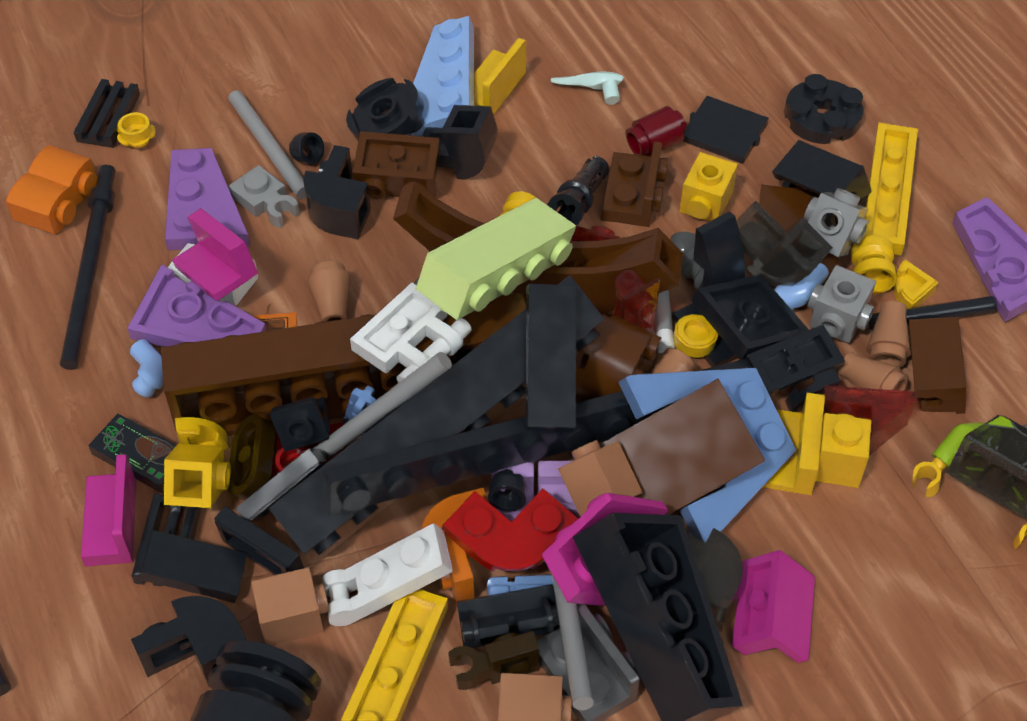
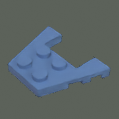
[618,368,796,548]

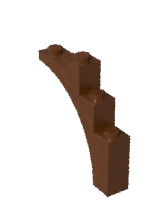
[393,181,683,315]

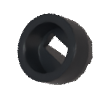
[289,132,324,164]
[488,469,527,512]

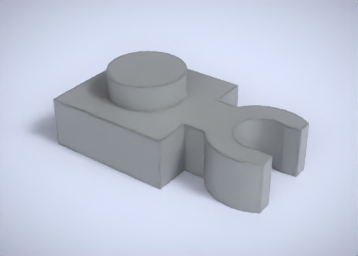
[228,165,300,228]

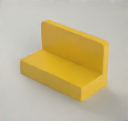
[474,38,526,115]
[762,393,825,495]

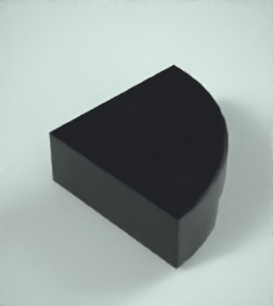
[785,368,841,412]

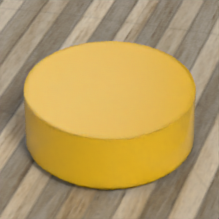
[673,314,718,358]

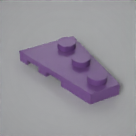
[165,148,250,250]
[952,197,1027,322]
[127,265,267,347]

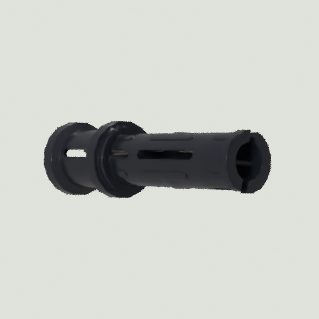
[547,156,609,226]

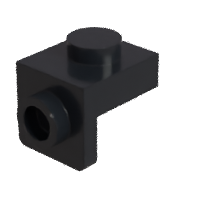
[270,397,331,452]

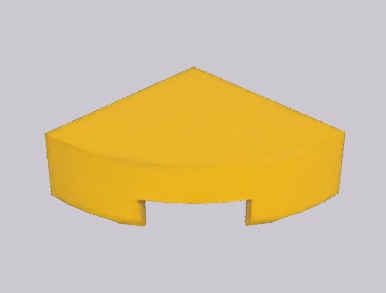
[893,259,939,308]
[175,417,229,450]

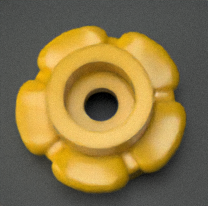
[117,112,156,149]

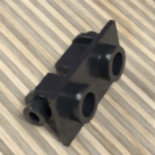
[456,584,560,648]

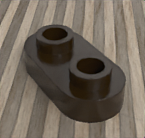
[228,414,277,501]

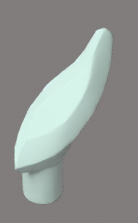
[551,71,624,105]

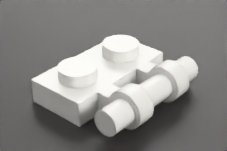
[350,283,472,383]

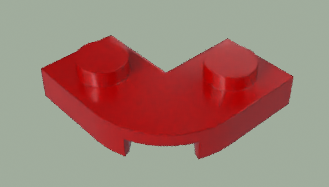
[442,488,579,572]

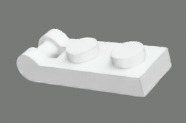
[322,523,453,626]

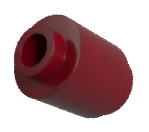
[625,106,687,157]

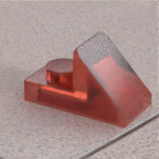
[822,385,916,456]

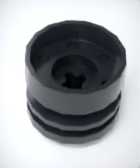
[190,640,322,721]

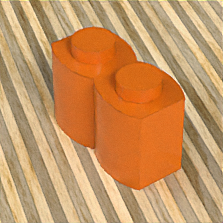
[6,145,98,234]

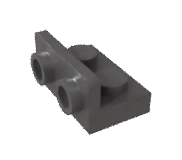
[537,604,641,721]

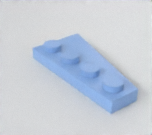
[408,16,474,136]

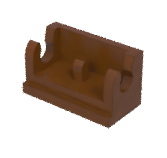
[909,317,966,414]

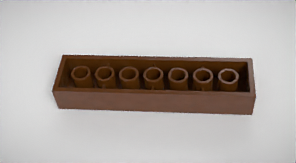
[160,292,526,436]

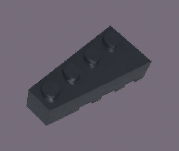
[573,513,743,721]

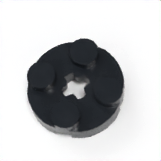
[784,74,864,144]
[346,78,424,141]

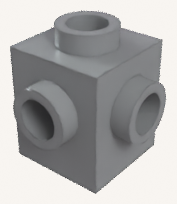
[800,188,869,257]
[808,265,876,343]

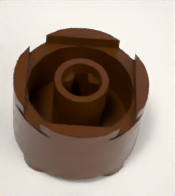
[576,311,662,400]

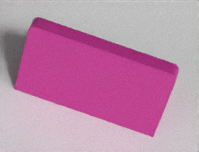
[172,208,258,301]
[81,454,137,567]
[732,550,815,663]

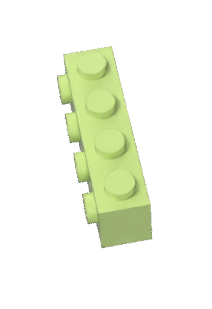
[416,198,576,320]

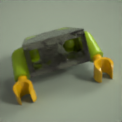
[912,415,1027,549]

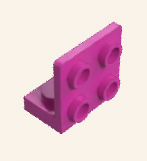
[542,493,668,606]

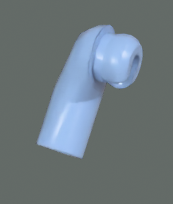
[774,262,829,311]
[130,339,163,398]

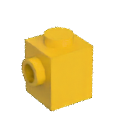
[680,152,738,222]
[815,413,871,488]
[164,443,231,508]

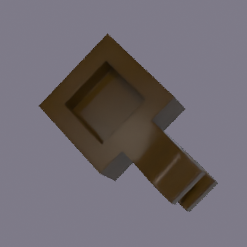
[448,631,540,690]

